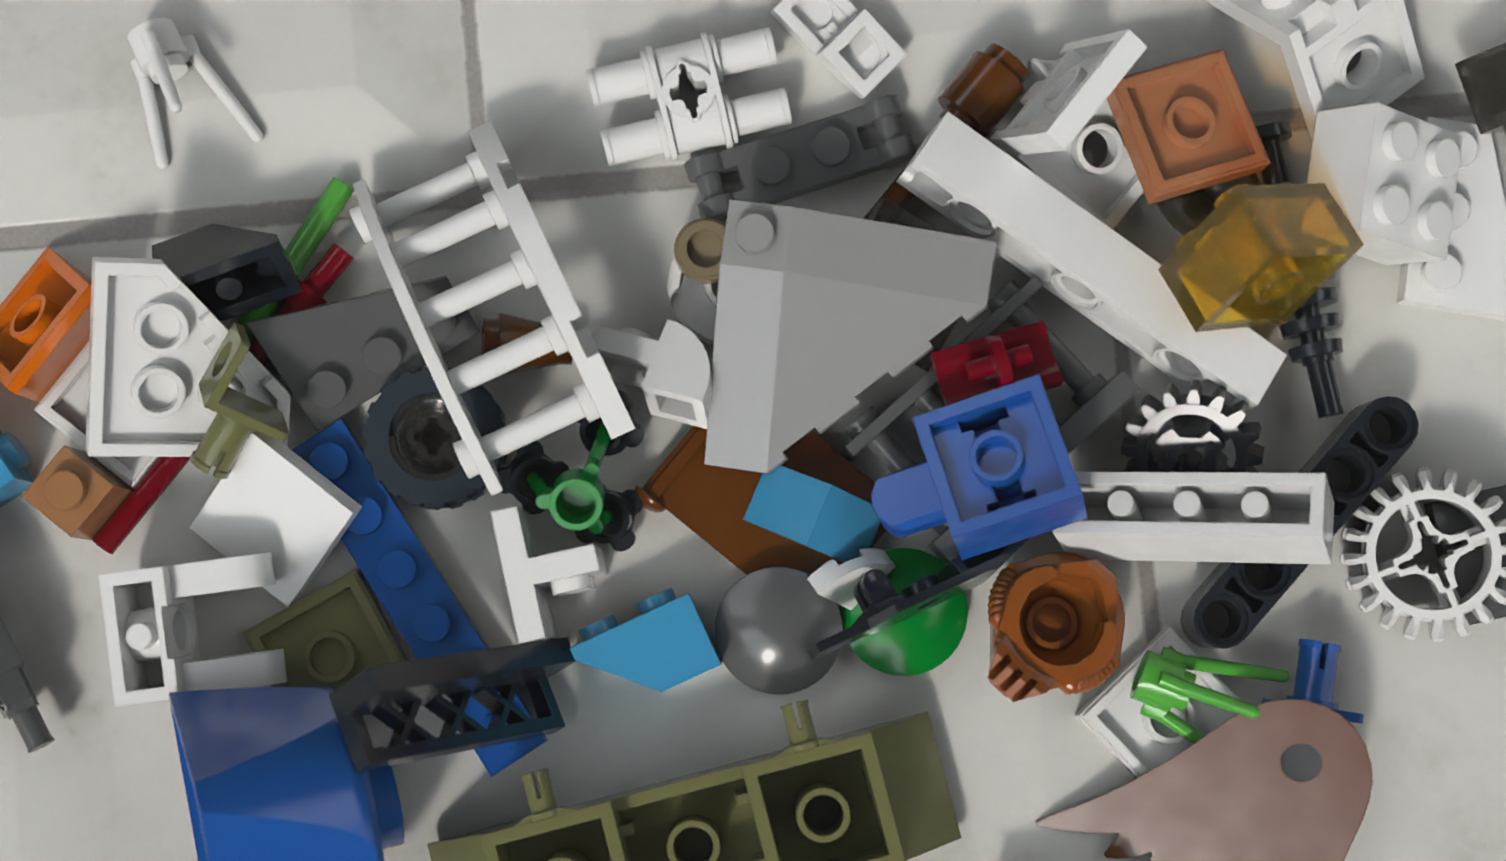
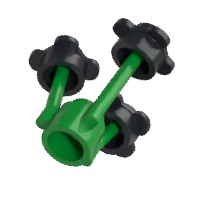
[497,390,644,552]

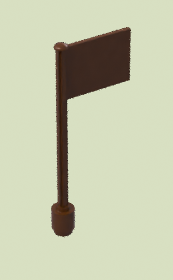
[634,43,1029,575]

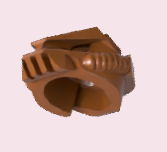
[987,552,1125,702]

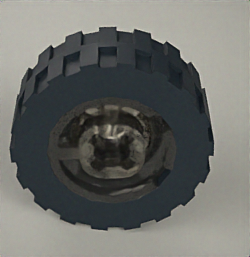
[362,367,508,510]

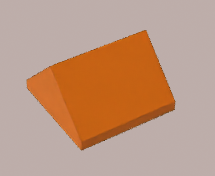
[0,247,92,403]

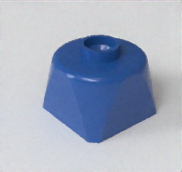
[169,687,405,861]

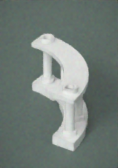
[349,120,635,496]

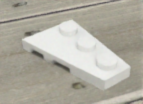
[1396,116,1506,321]

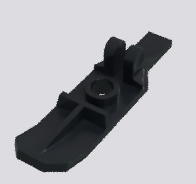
[808,538,1030,661]

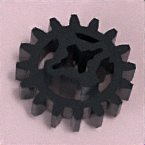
[1120,380,1265,473]

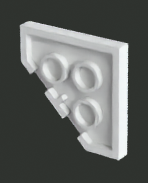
[86,257,291,457]

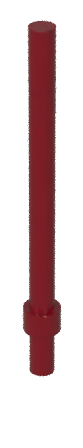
[92,243,354,555]

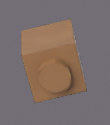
[22,446,132,540]

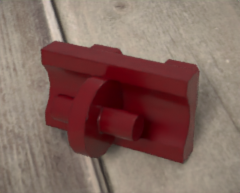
[930,320,1064,406]

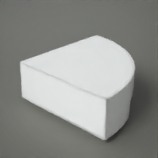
[807,548,896,610]

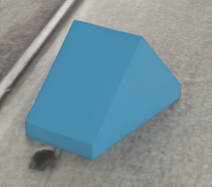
[743,465,880,563]

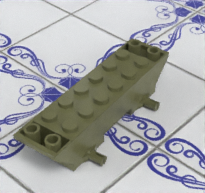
[427,699,961,861]

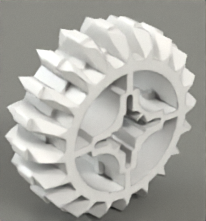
[1339,467,1506,642]

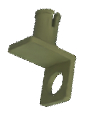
[190,322,289,479]

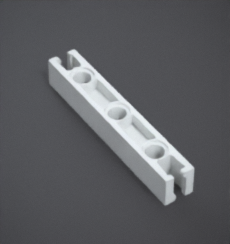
[896,112,1287,410]

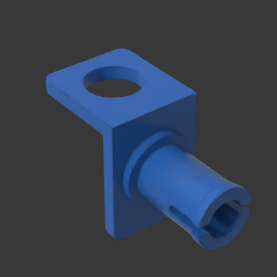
[1262,639,1364,724]

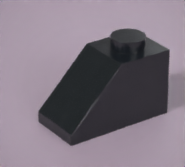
[152,224,303,321]

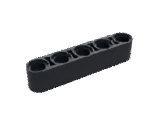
[1180,396,1419,649]

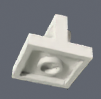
[490,506,608,643]

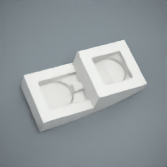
[769,0,908,99]

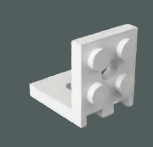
[1205,0,1425,141]
[989,29,1148,229]

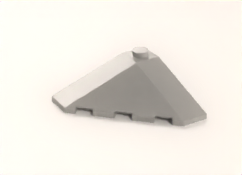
[704,200,997,474]

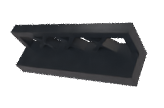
[329,637,576,773]

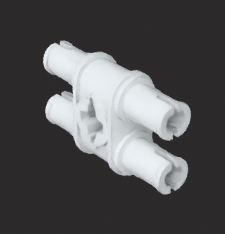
[586,27,792,167]

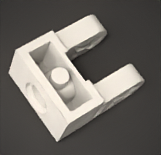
[98,552,288,707]

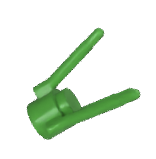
[1130,647,1290,744]

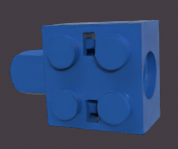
[871,374,1088,560]

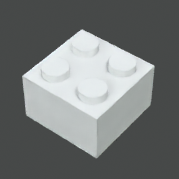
[1300,102,1463,265]

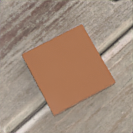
[1107,49,1271,204]

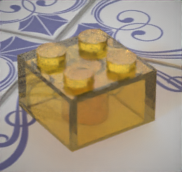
[1158,182,1364,332]

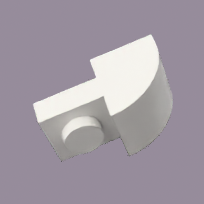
[593,319,712,429]

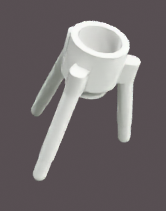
[127,17,263,169]

